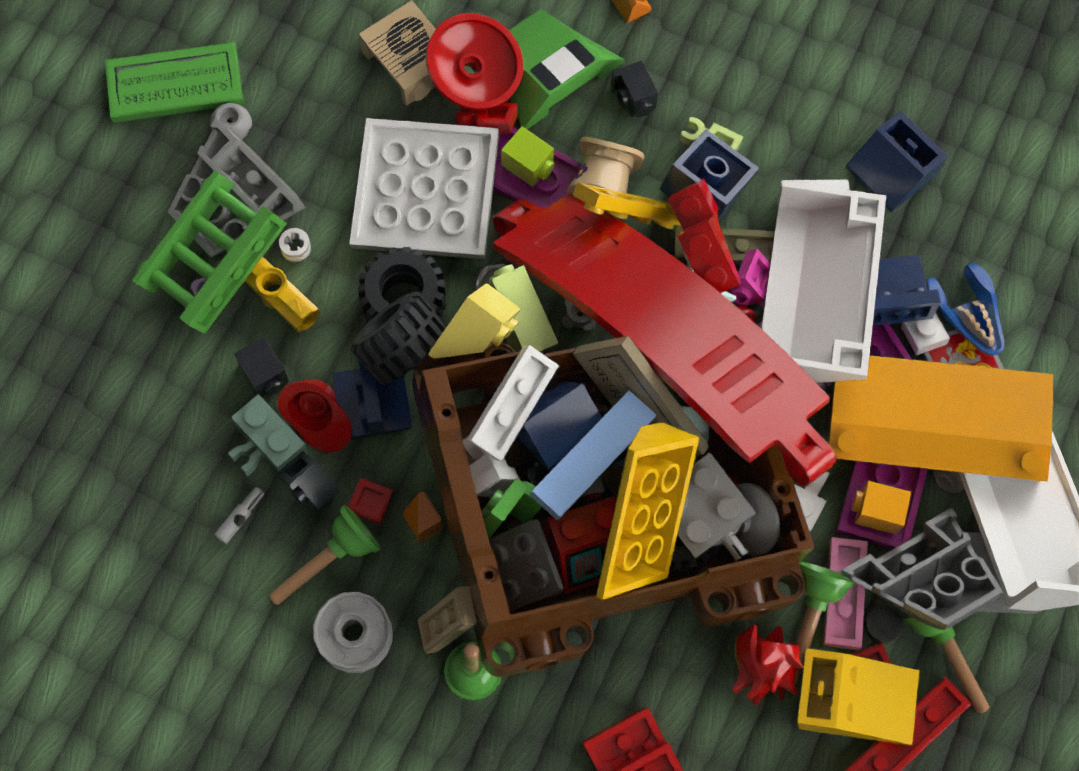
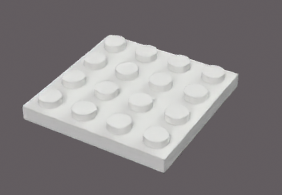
[349,118,499,259]

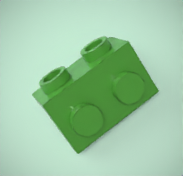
[481,478,542,539]

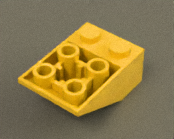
[798,648,919,745]

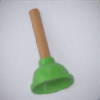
[269,505,381,605]
[794,562,855,684]
[902,614,989,714]
[444,641,501,701]

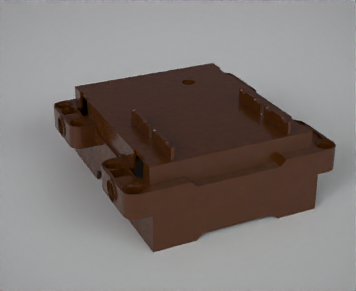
[412,343,815,677]

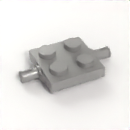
[678,453,756,562]

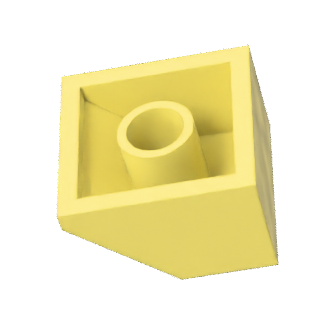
[428,283,521,359]

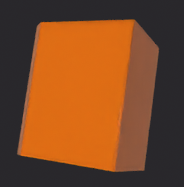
[612,0,652,23]

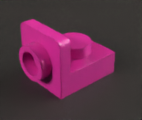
[726,249,770,306]

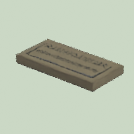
[573,336,709,456]

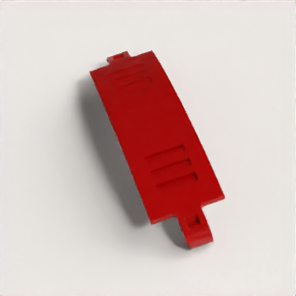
[492,193,836,487]

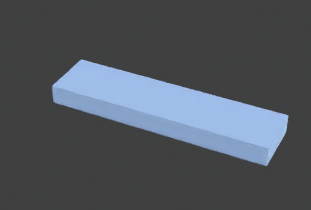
[530,390,657,521]

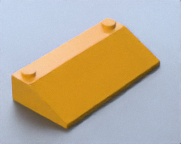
[828,355,1053,482]

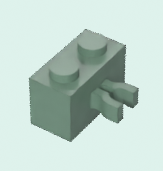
[228,394,309,477]

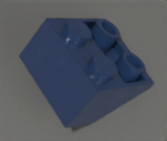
[845,110,948,213]

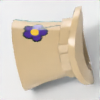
[566,137,645,213]

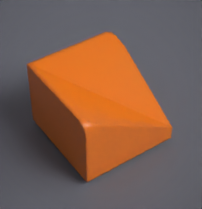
[403,491,443,543]

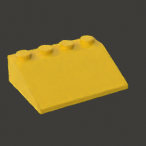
[596,422,699,600]

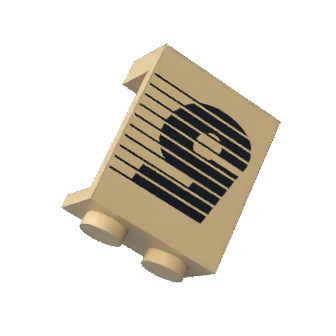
[359,0,436,106]

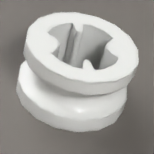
[279,228,311,262]

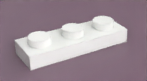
[466,345,559,461]

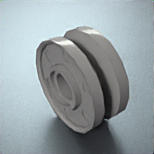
[314,592,393,673]

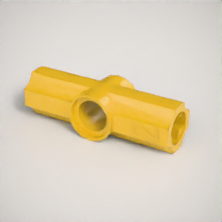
[244,257,320,333]

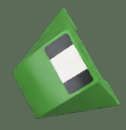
[509,10,624,129]

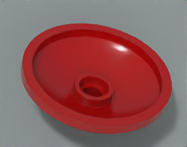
[425,13,524,111]

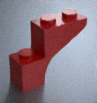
[668,178,741,294]

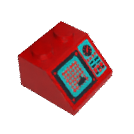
[540,496,617,595]

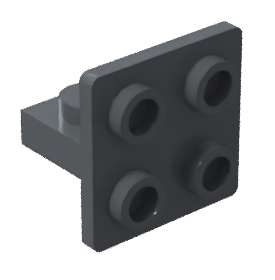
[488,519,563,612]

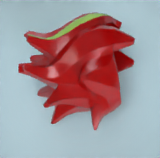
[732,625,804,705]

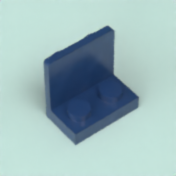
[873,255,941,326]

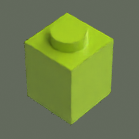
[501,126,555,187]

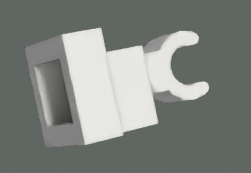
[462,436,520,497]

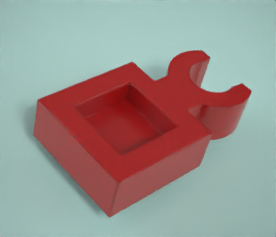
[456,102,518,134]

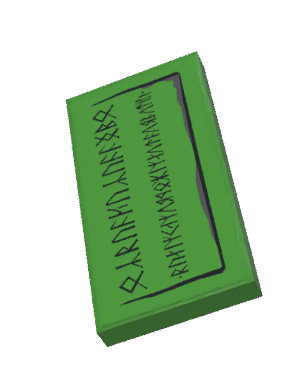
[105,42,244,123]

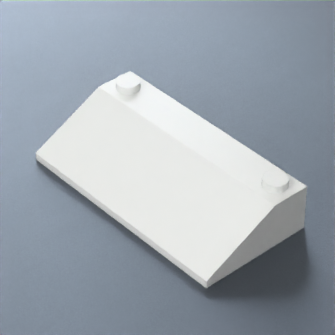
[761,181,886,383]
[959,431,1079,611]

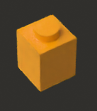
[851,481,911,535]

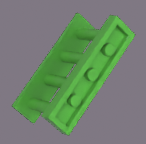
[132,170,287,334]

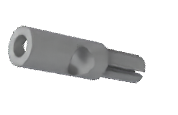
[214,487,264,545]

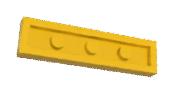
[573,182,681,229]

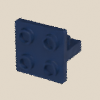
[333,360,412,439]

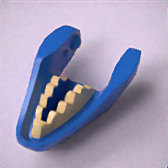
[926,263,1004,356]

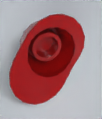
[277,379,352,452]

